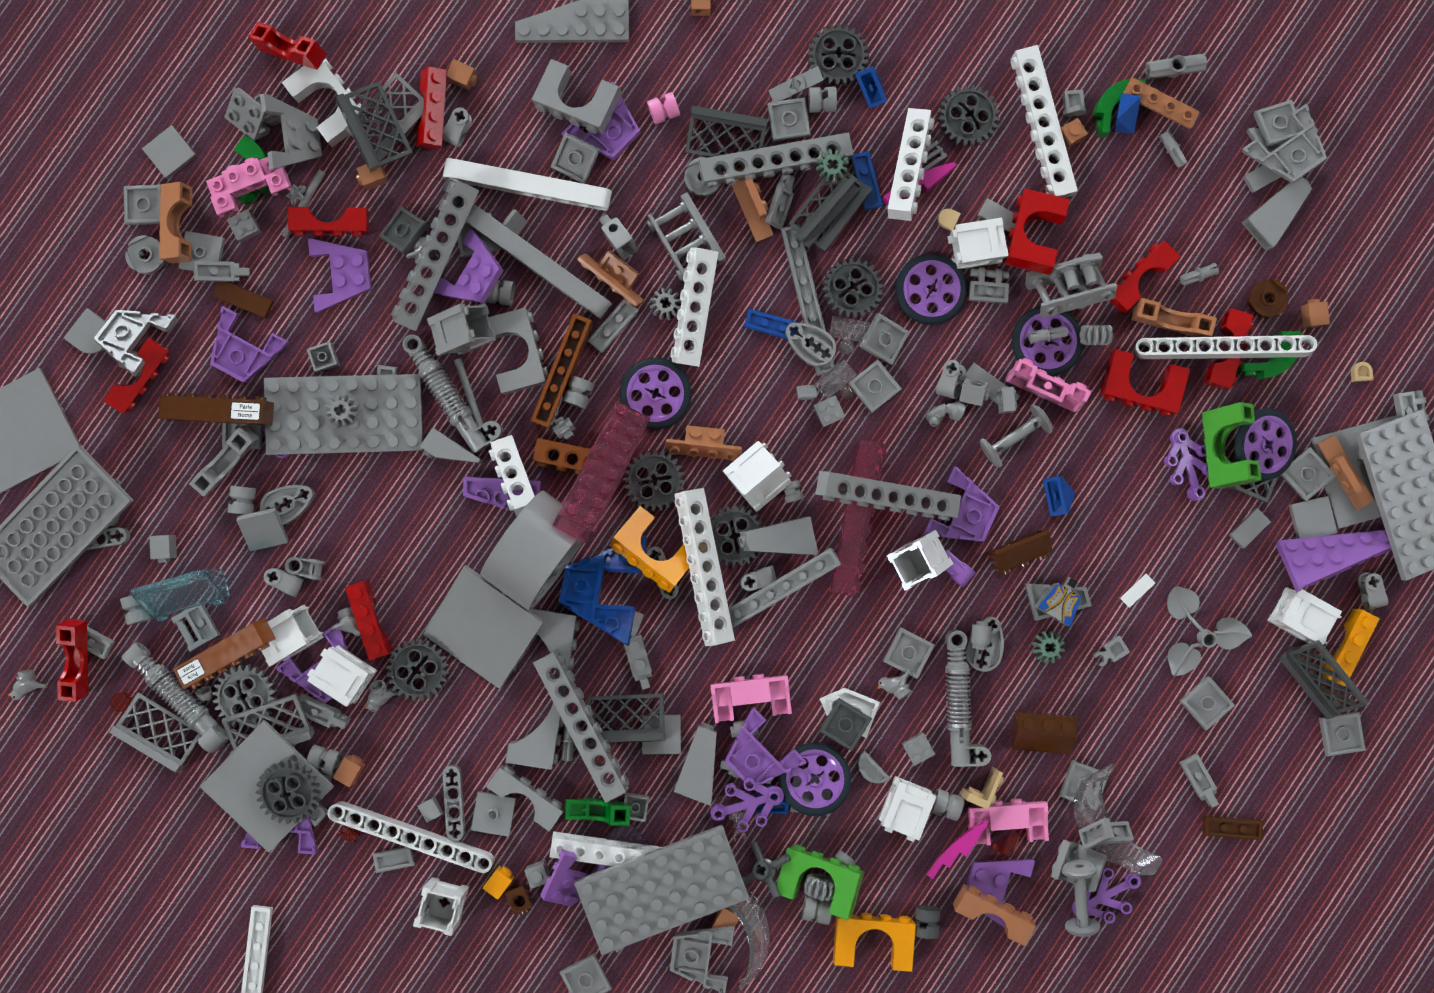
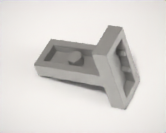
[1078,818,1134,849]

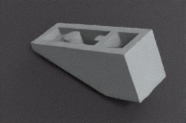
[420,428,483,464]

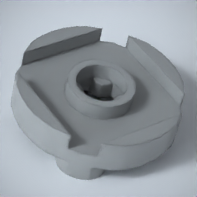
[684,157,722,197]
[125,235,166,275]

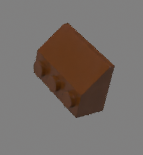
[987,530,1053,575]
[1012,710,1077,754]

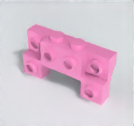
[206,157,293,217]
[1005,358,1091,412]
[710,674,792,723]
[968,799,1049,846]

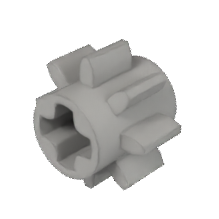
[552,416,576,440]

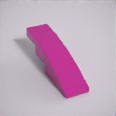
[882,162,957,206]
[927,818,990,879]

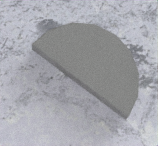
[858,750,891,783]

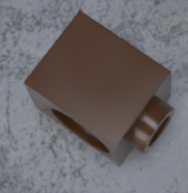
[505,881,534,915]

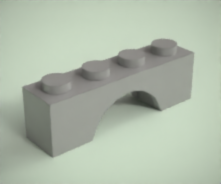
[189,425,260,497]
[486,765,565,832]

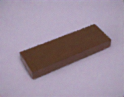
[212,282,274,319]
[1202,815,1263,840]

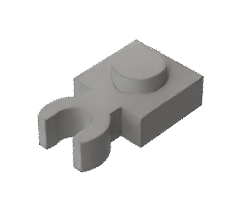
[1092,635,1130,666]

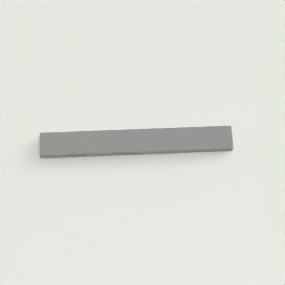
[781,224,836,376]
[714,547,842,628]

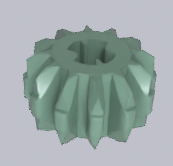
[816,149,849,183]
[1032,631,1065,664]

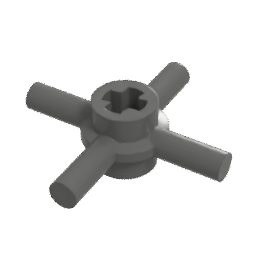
[742,841,791,899]

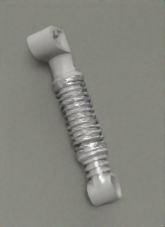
[403,335,503,454]
[945,629,991,767]
[122,641,230,753]

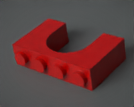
[1005,188,1070,275]
[1099,349,1190,417]

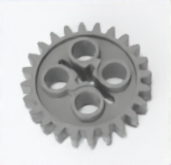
[212,664,278,728]

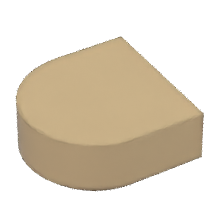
[938,209,961,232]
[1351,362,1373,382]

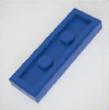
[851,151,883,211]
[744,309,800,340]

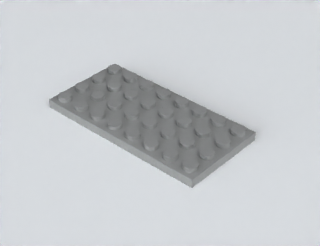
[264,374,423,455]
[1355,409,1434,580]
[0,445,134,607]
[574,825,749,955]

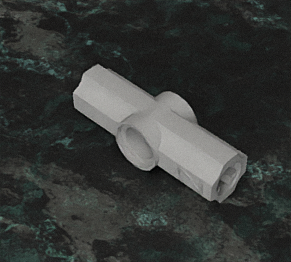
[1145,53,1207,80]

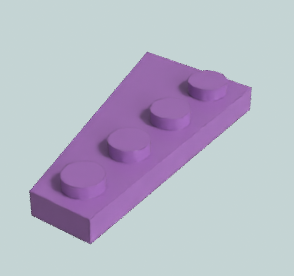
[463,476,541,511]

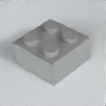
[227,209,262,243]
[307,341,340,373]
[997,387,1017,414]
[813,395,845,428]
[901,732,935,766]
[624,792,650,822]

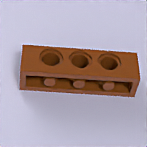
[533,438,614,480]

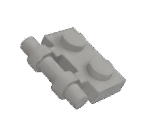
[969,267,1009,304]
[1393,390,1430,426]

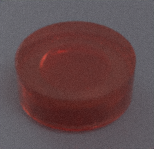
[110,692,132,712]
[339,826,360,842]

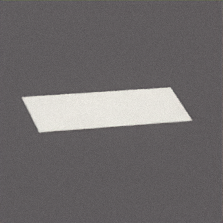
[1120,574,1155,608]

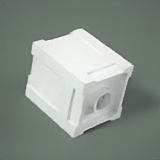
[948,217,1008,269]
[723,441,792,512]
[887,530,953,590]
[1267,587,1342,645]
[262,605,324,667]
[307,645,378,707]
[878,776,936,842]
[413,877,469,936]

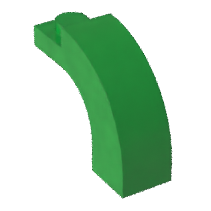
[1092,79,1146,138]
[234,134,269,207]
[1238,331,1301,380]
[565,798,630,826]

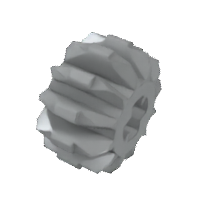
[650,288,682,321]
[1079,324,1113,345]
[324,395,358,427]
[804,872,835,901]

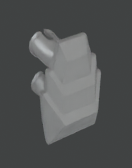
[1054,254,1103,290]

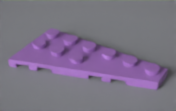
[1276,530,1392,593]

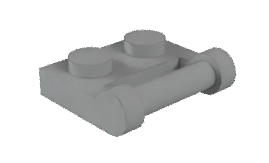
[171,602,220,652]

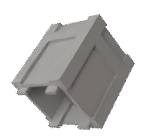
[427,304,496,356]

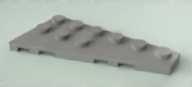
[515,0,629,43]

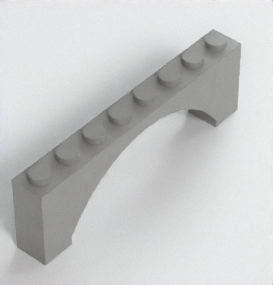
[506,608,581,770]

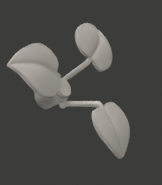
[1167,586,1252,676]

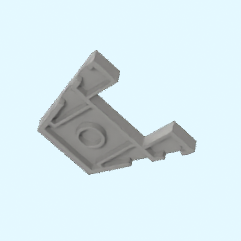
[260,93,322,170]
[1242,104,1327,184]
[94,310,177,376]
[670,926,735,993]

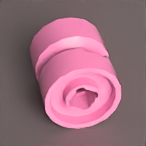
[647,92,680,125]

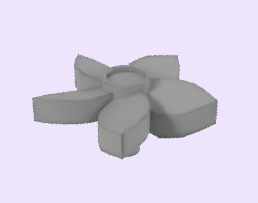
[286,184,306,206]

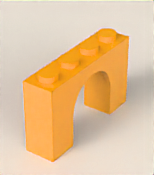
[609,506,689,593]
[833,913,916,972]

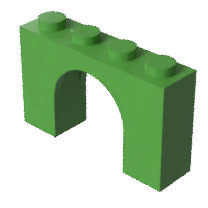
[1202,402,1262,489]
[776,844,865,920]

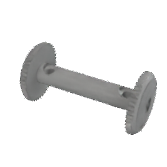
[980,405,1053,467]
[1062,860,1100,937]

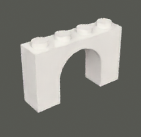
[282,58,368,148]

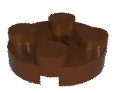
[1247,279,1289,318]

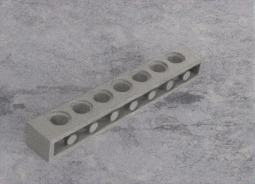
[698,132,854,188]
[391,179,479,331]
[815,471,961,521]
[533,650,629,803]

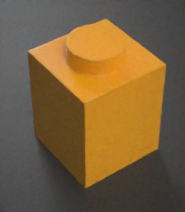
[483,865,514,900]

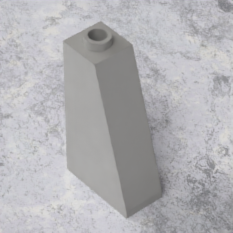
[1241,177,1312,251]
[739,516,819,555]
[674,723,717,805]

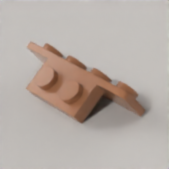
[1123,78,1199,129]
[731,166,773,242]
[577,250,644,307]
[665,425,742,461]
[1317,435,1374,510]

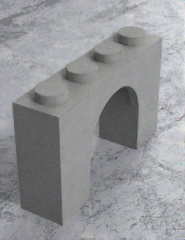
[532,59,622,134]
[488,307,549,395]

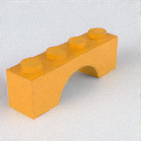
[1323,609,1380,687]

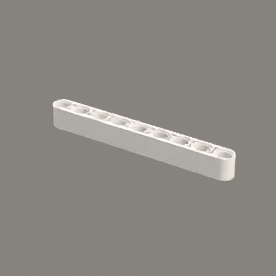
[442,158,612,211]
[1134,335,1317,359]
[327,801,495,873]

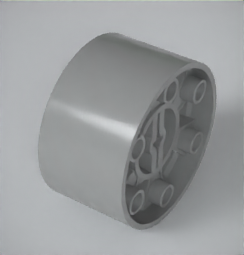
[480,490,592,611]

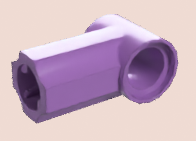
[945,549,976,587]

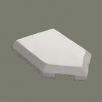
[819,688,880,738]

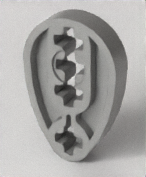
[785,323,836,367]
[260,485,315,526]
[964,616,1004,672]

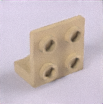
[960,767,1004,809]

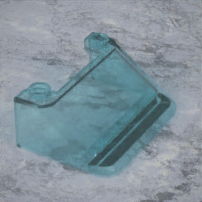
[129,569,230,622]

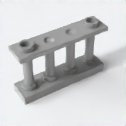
[647,192,726,281]
[1025,252,1117,318]

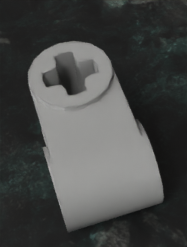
[443,107,472,147]
[936,360,966,399]
[285,557,326,580]
[740,565,777,591]
[263,568,304,597]
[1357,572,1388,611]

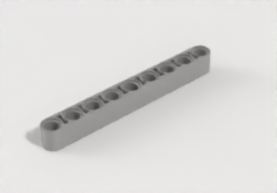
[465,204,612,319]

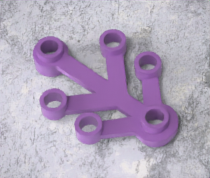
[1164,428,1209,501]
[710,777,784,833]
[1072,866,1141,923]

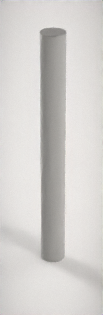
[282,169,325,239]
[454,358,485,432]

